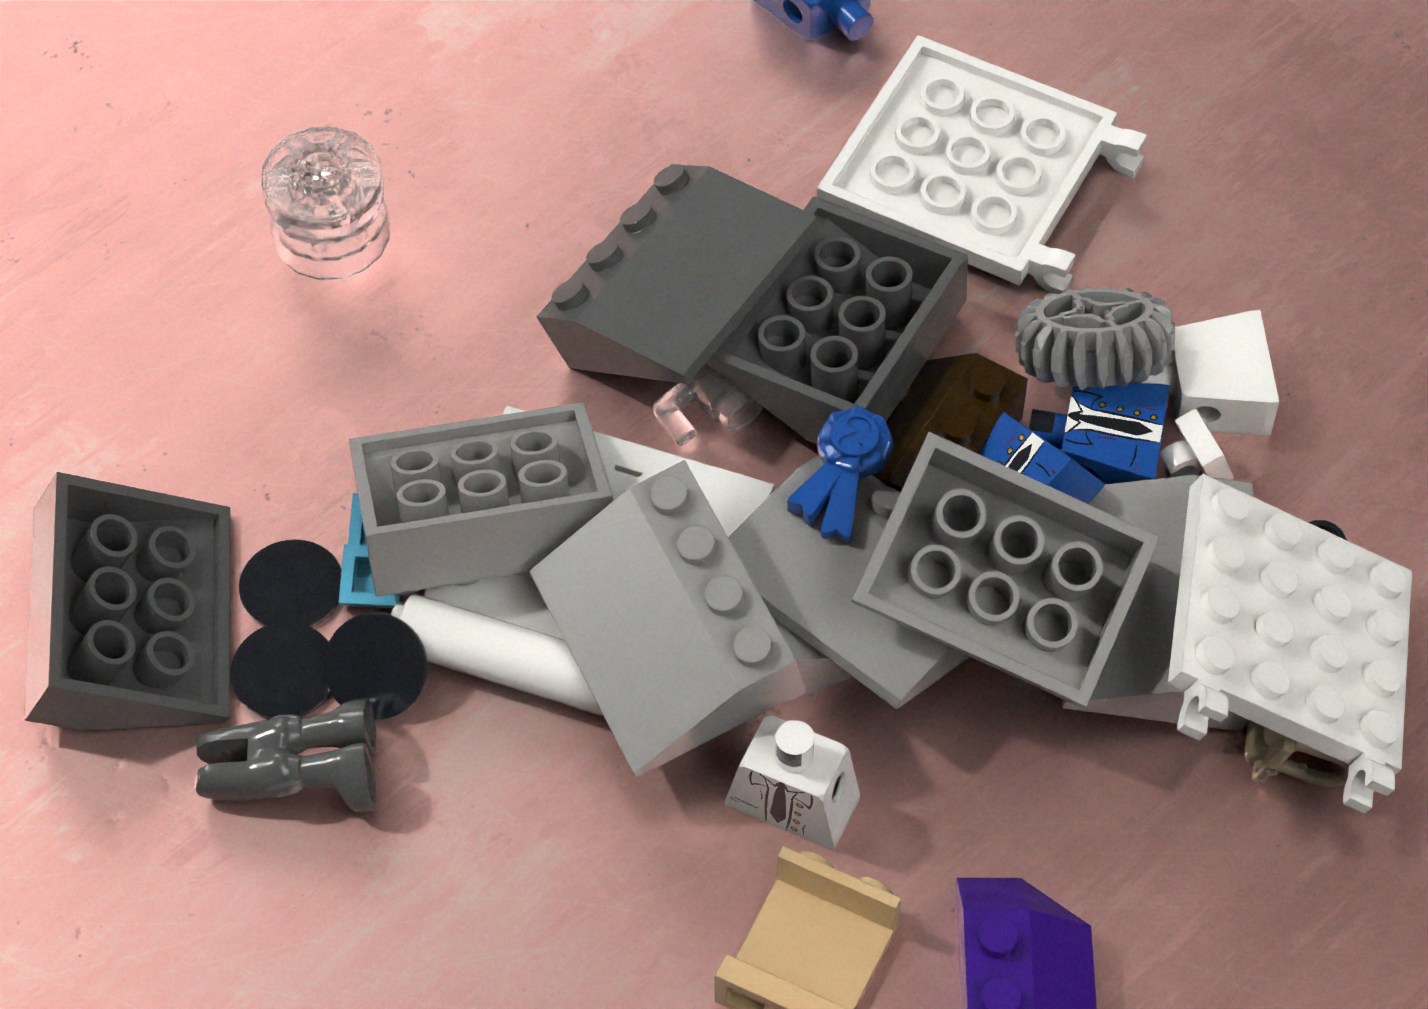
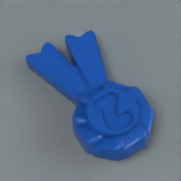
[787,406,893,543]

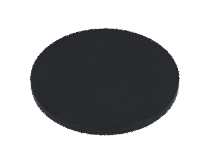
[239,539,342,628]
[324,613,428,720]
[231,622,331,719]

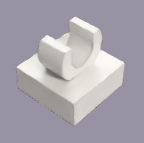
[1159,408,1234,480]

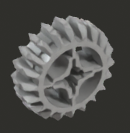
[1015,285,1175,390]

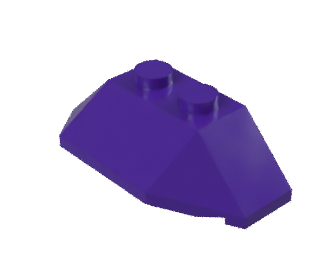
[956,878,1097,1009]

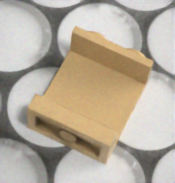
[714,846,901,1009]

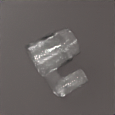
[653,364,763,446]

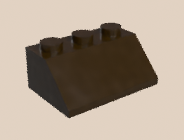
[873,353,1028,492]

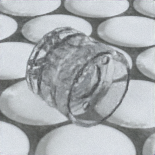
[261,126,390,280]

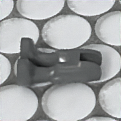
[195,698,377,812]

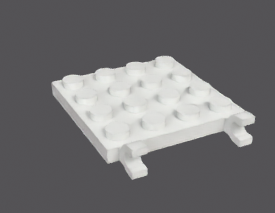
[817,35,1147,294]
[1168,474,1412,814]

